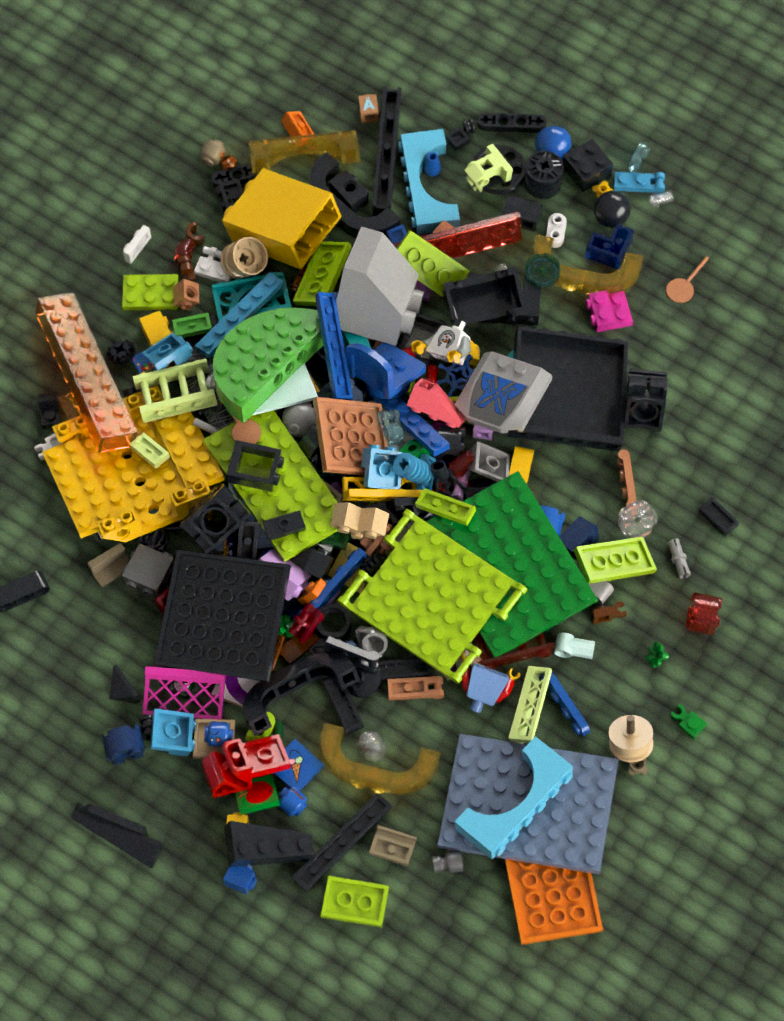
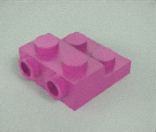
[586,290,633,332]

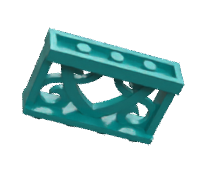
[212,272,292,322]

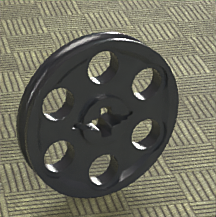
[473,144,526,194]

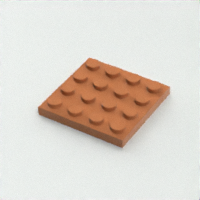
[313,397,388,475]

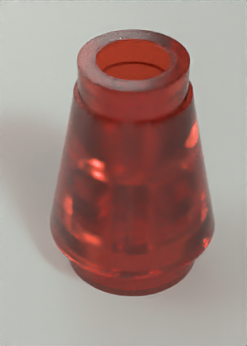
[448,451,475,479]

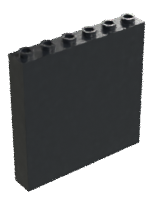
[508,326,628,452]

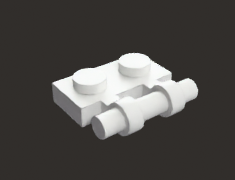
[194,246,231,282]

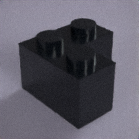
[289,545,335,579]

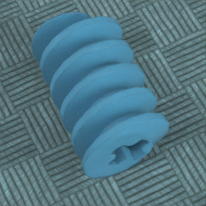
[393,453,432,485]

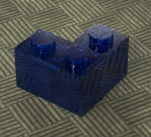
[585,224,634,270]

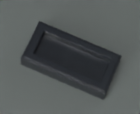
[698,497,740,537]

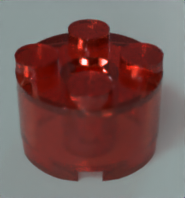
[686,592,722,635]

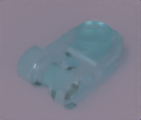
[628,141,650,173]
[378,409,404,444]

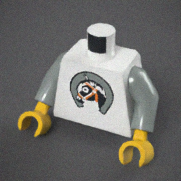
[411,319,471,366]

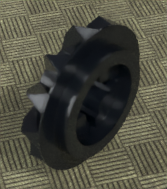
[106,339,136,365]

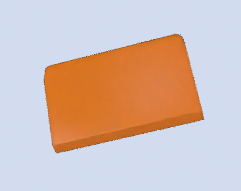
[281,111,316,146]

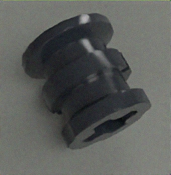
[139,715,153,741]

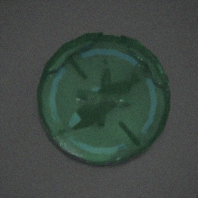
[524,253,561,288]

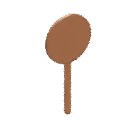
[666,256,709,303]
[218,396,261,444]

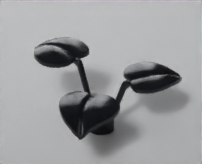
[418,460,497,522]

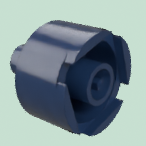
[101,725,146,765]

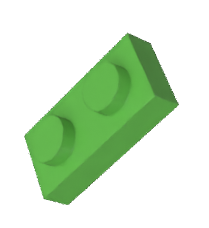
[172,313,212,338]

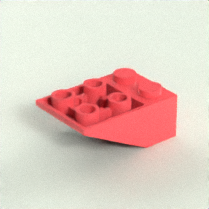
[407,378,466,428]

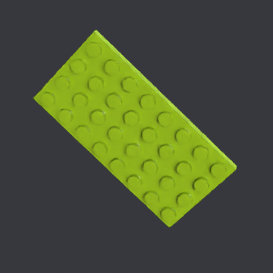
[203,410,338,562]

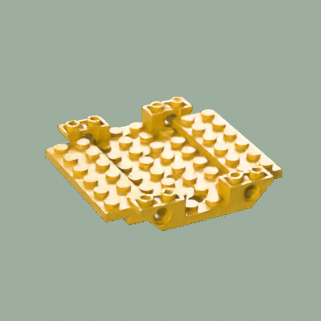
[42,385,225,542]

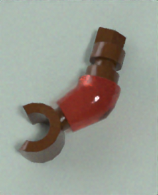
[174,222,205,282]

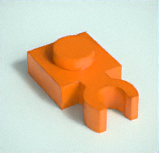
[297,579,327,605]

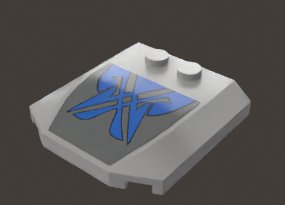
[454,351,552,433]

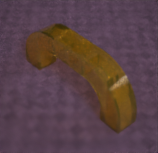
[533,235,644,295]
[321,723,441,795]

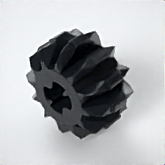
[136,528,171,553]

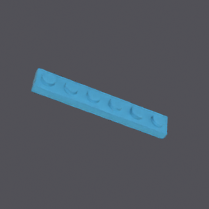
[195,272,284,359]

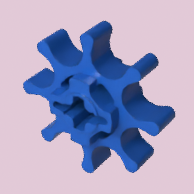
[437,354,475,397]

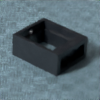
[226,440,284,492]

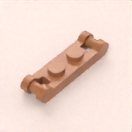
[617,449,637,519]

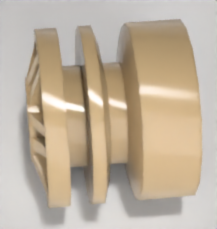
[220,237,268,279]

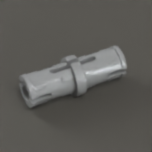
[667,539,691,579]

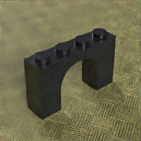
[468,273,541,326]

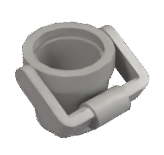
[355,626,388,658]

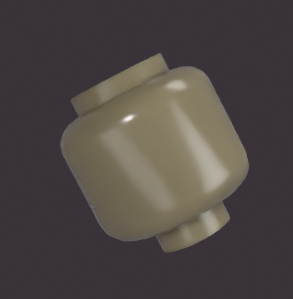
[199,139,226,167]

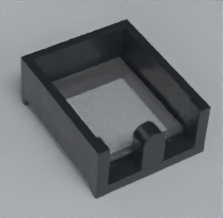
[398,313,448,367]

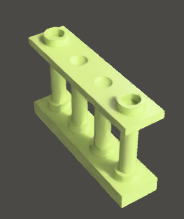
[132,359,217,423]

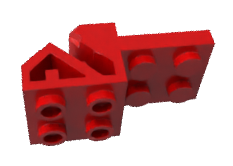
[202,734,291,798]

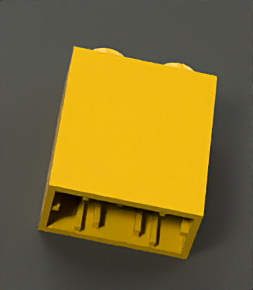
[222,168,342,269]

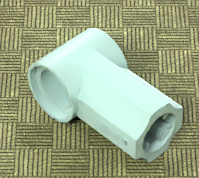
[554,633,595,659]

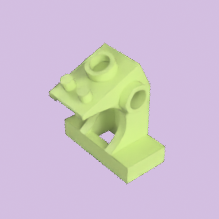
[465,144,513,193]

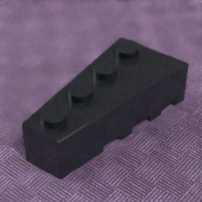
[224,821,315,867]

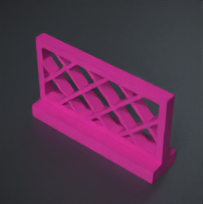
[143,667,226,719]

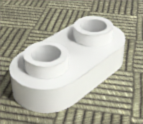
[546,213,567,248]

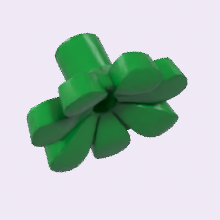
[278,615,295,637]
[646,642,669,668]

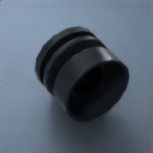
[524,151,564,199]

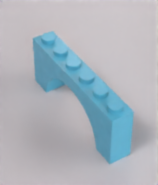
[398,129,460,235]
[455,736,573,859]

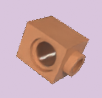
[173,279,199,311]

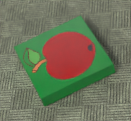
[235,774,280,815]

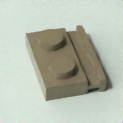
[369,825,417,867]

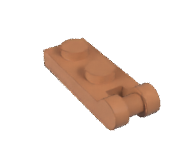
[388,676,444,701]

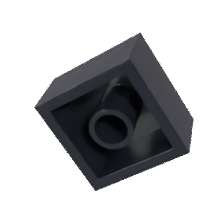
[563,139,613,192]

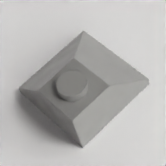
[465,441,510,482]

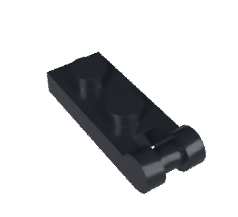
[325,636,379,673]

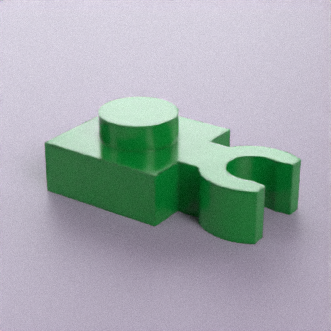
[670,704,707,740]

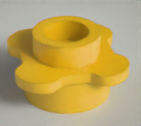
[592,181,614,198]

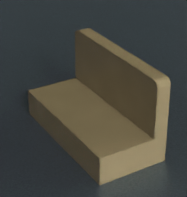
[87,543,130,587]

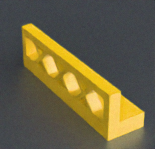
[342,477,422,502]

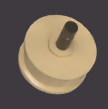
[609,715,653,762]

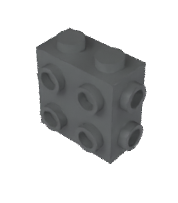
[121,543,175,597]

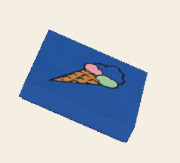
[273,739,324,791]

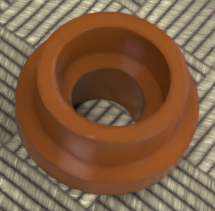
[220,154,237,170]

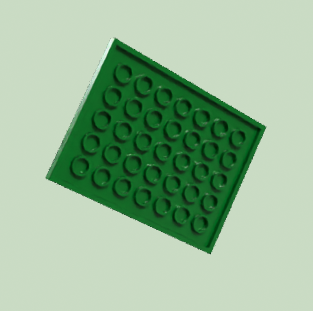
[427,471,598,659]

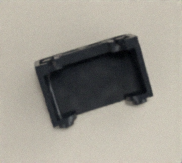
[440,266,526,329]

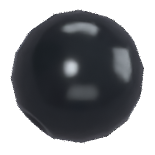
[593,191,631,228]

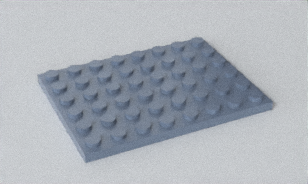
[438,734,619,874]

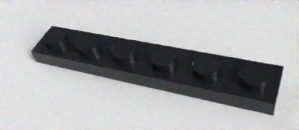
[292,792,392,893]

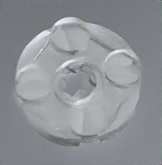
[618,500,657,538]

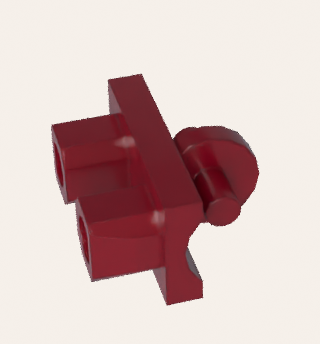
[288,603,324,643]

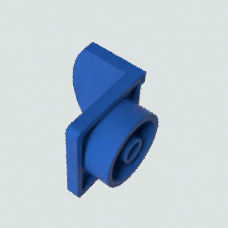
[346,342,426,399]

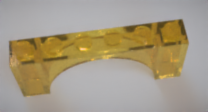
[249,130,360,173]

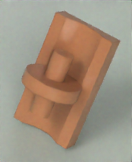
[360,523,394,556]

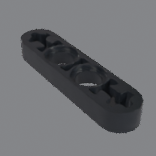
[477,113,547,133]

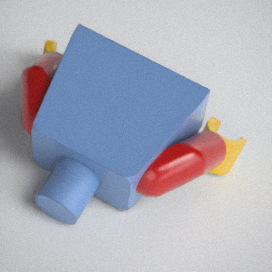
[461,652,520,713]

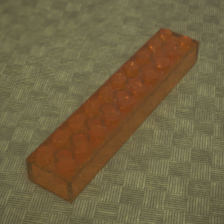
[35,293,137,453]

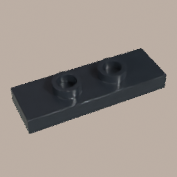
[378,657,431,682]
[323,679,364,735]

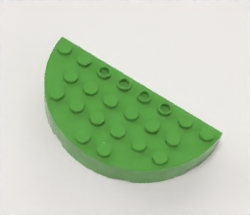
[213,308,323,423]

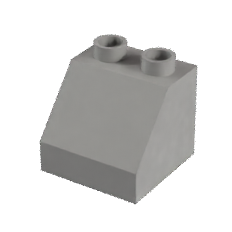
[336,227,424,346]

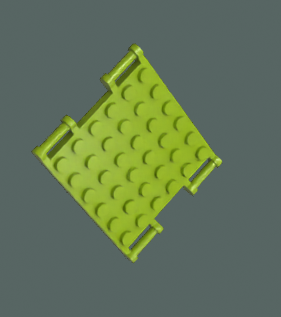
[337,509,527,684]

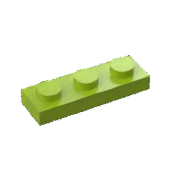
[415,488,476,526]

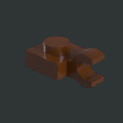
[591,601,626,624]

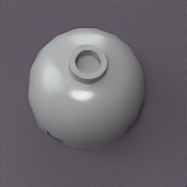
[281,402,316,438]

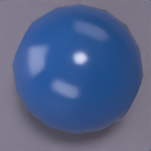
[535,125,572,160]

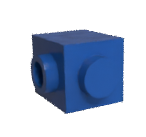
[223,866,257,895]

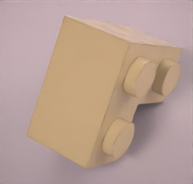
[330,502,389,539]

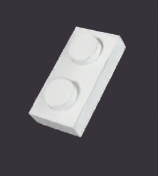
[123,225,151,264]

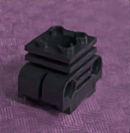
[624,369,668,432]
[180,483,251,554]

